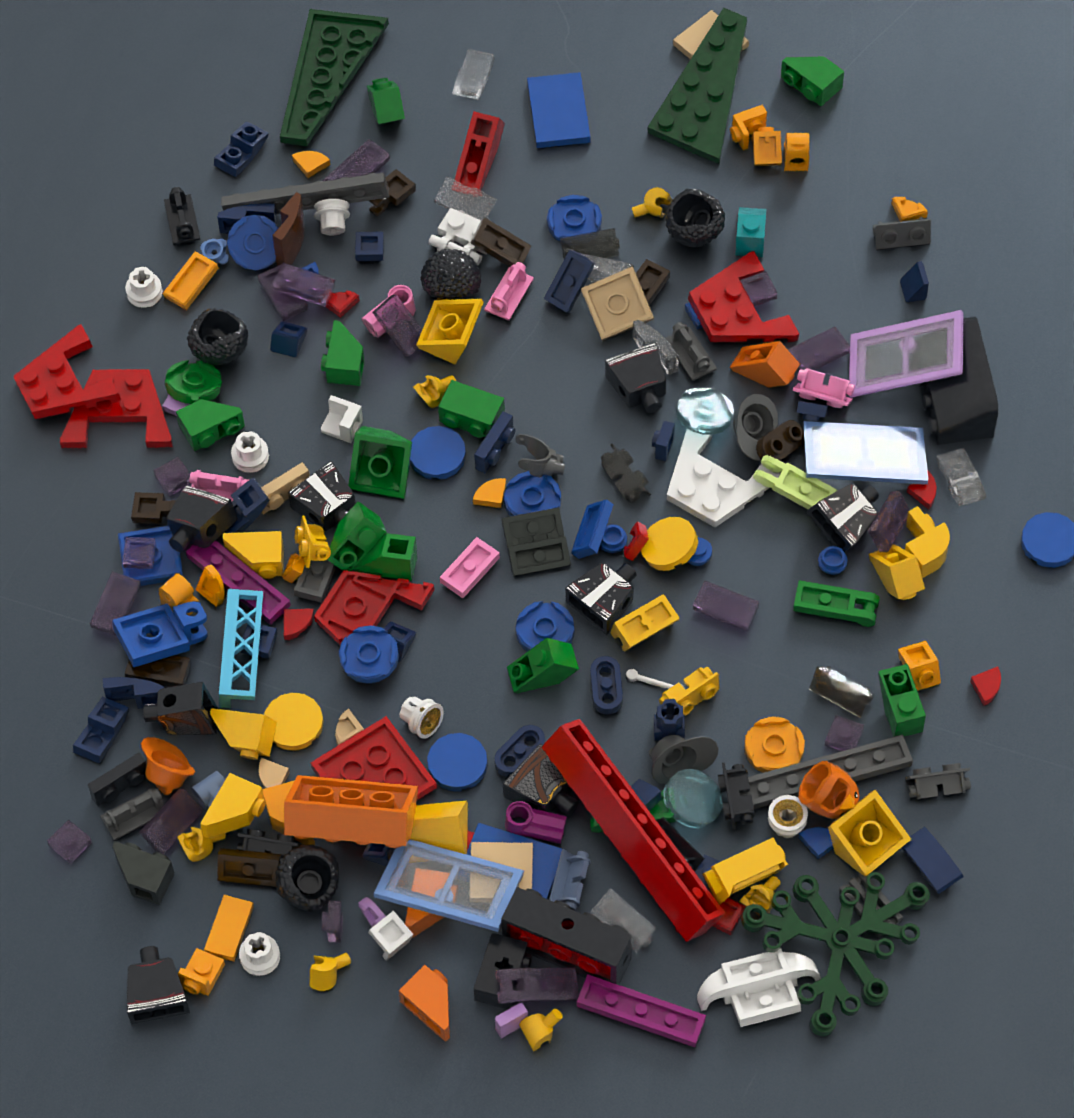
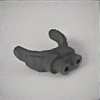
[515,433,565,478]

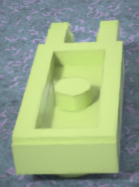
[753,455,837,509]

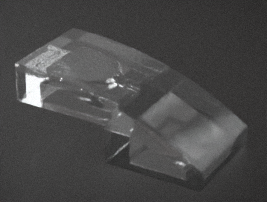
[453,49,495,100]
[433,176,497,220]
[633,320,679,375]
[937,448,986,506]

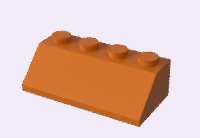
[284,775,418,848]

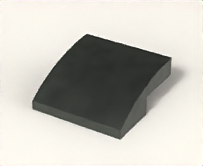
[501,507,571,576]

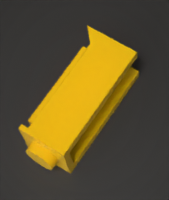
[702,837,788,905]

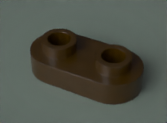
[756,420,804,460]

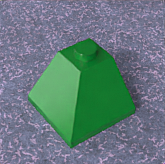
[348,426,412,499]

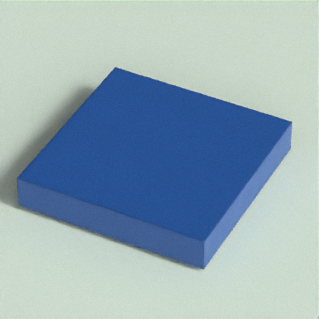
[118,525,184,588]

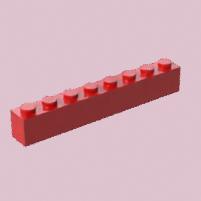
[542,719,725,942]

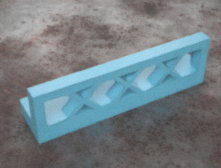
[219,589,263,708]

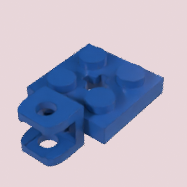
[112,601,208,667]

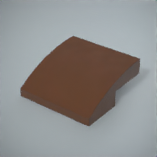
[272,192,305,272]

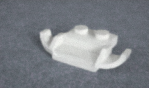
[697,949,821,1027]

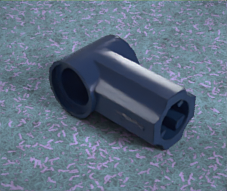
[654,699,685,741]

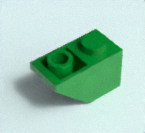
[781,56,844,106]
[367,78,405,124]
[321,320,365,386]
[176,399,245,451]
[327,502,386,571]
[354,533,418,581]
[507,638,579,693]
[878,664,926,737]

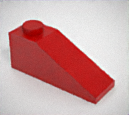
[452,111,505,198]

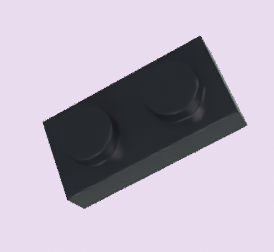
[88,753,146,806]

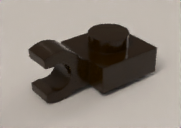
[369,169,416,216]
[131,492,176,524]

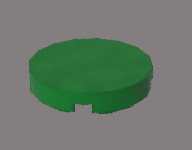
[165,360,222,404]

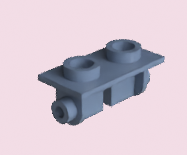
[549,849,591,911]

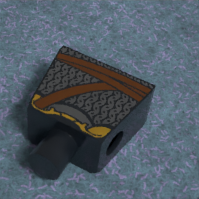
[143,682,218,735]
[503,743,579,816]

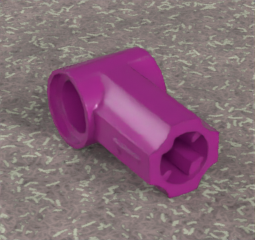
[505,801,567,844]

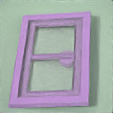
[849,310,964,398]

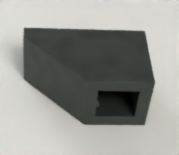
[112,841,175,905]

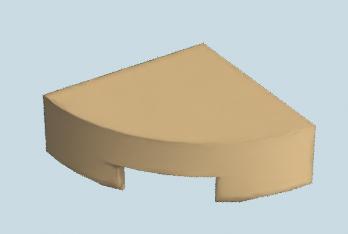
[335,709,364,745]
[259,758,290,788]

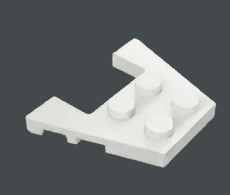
[667,420,780,528]

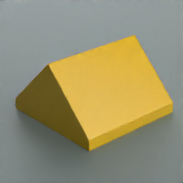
[416,299,484,365]
[828,790,911,877]
[408,800,468,864]

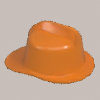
[141,737,195,795]

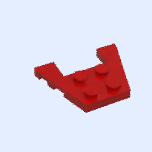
[688,251,800,342]
[13,324,122,419]
[60,369,173,448]
[314,570,435,646]

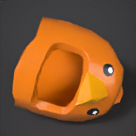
[798,761,860,819]

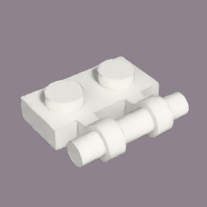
[428,208,487,265]

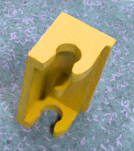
[610,594,680,651]

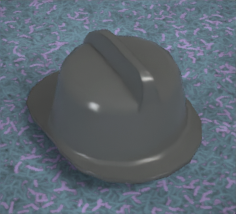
[733,394,778,461]
[648,735,719,784]

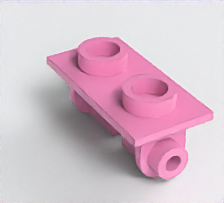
[484,262,534,321]
[793,368,855,408]
[189,470,249,502]

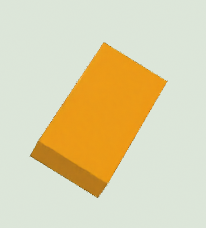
[163,251,219,311]
[204,895,254,962]

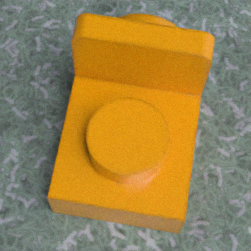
[730,104,767,150]
[752,127,782,166]
[898,641,941,691]
[178,948,225,996]

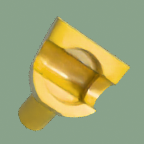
[632,187,672,218]
[413,375,456,408]
[177,827,226,862]
[739,876,781,916]
[309,952,351,991]
[519,1009,563,1052]

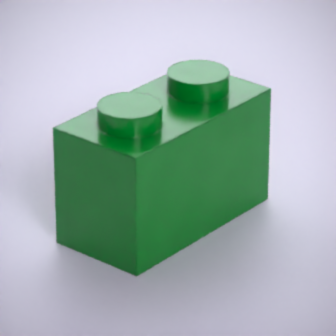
[438,380,505,438]

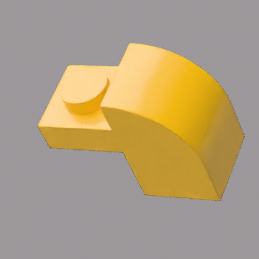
[905,506,950,579]

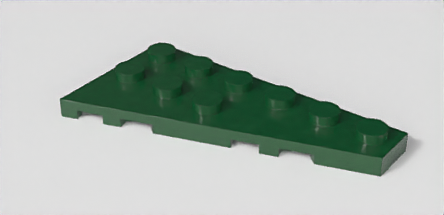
[647,8,747,165]
[280,9,389,146]

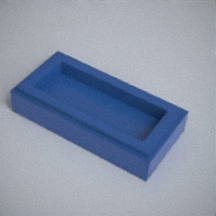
[571,499,614,559]

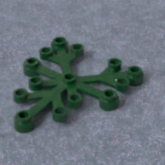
[741,872,930,1037]

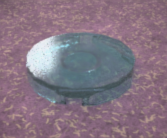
[676,387,734,435]
[663,769,723,828]

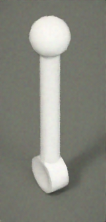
[626,669,686,690]

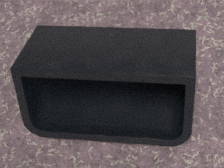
[911,317,998,445]

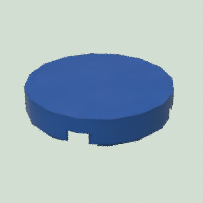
[547,195,602,245]
[227,215,278,271]
[410,426,466,480]
[504,471,561,516]
[1021,512,1074,568]
[516,601,575,652]
[339,625,399,684]
[427,733,488,792]

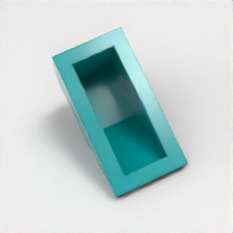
[735,207,767,258]

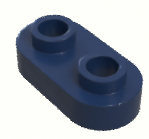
[590,656,623,715]
[495,725,545,777]

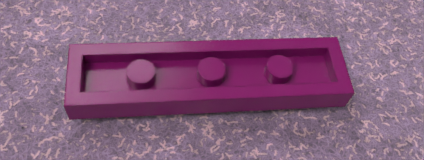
[186,540,291,625]
[577,974,706,1048]

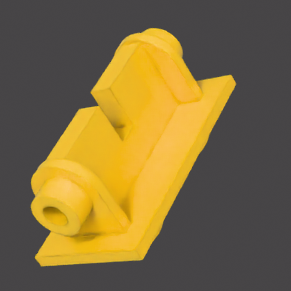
[294,516,331,568]
[659,667,719,716]

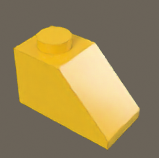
[223,531,284,579]
[868,544,925,600]
[210,708,277,760]
[200,773,266,838]

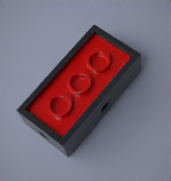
[501,887,632,985]

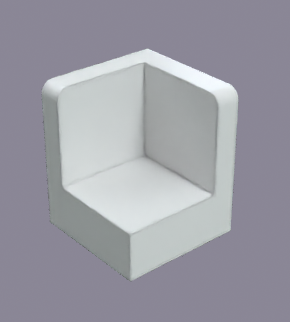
[321,395,363,443]
[368,910,413,961]

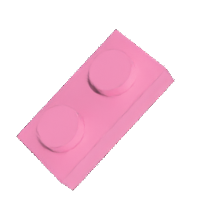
[440,537,500,598]

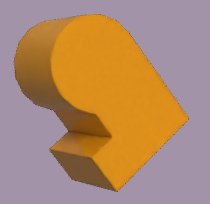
[783,133,809,171]
[159,573,199,616]

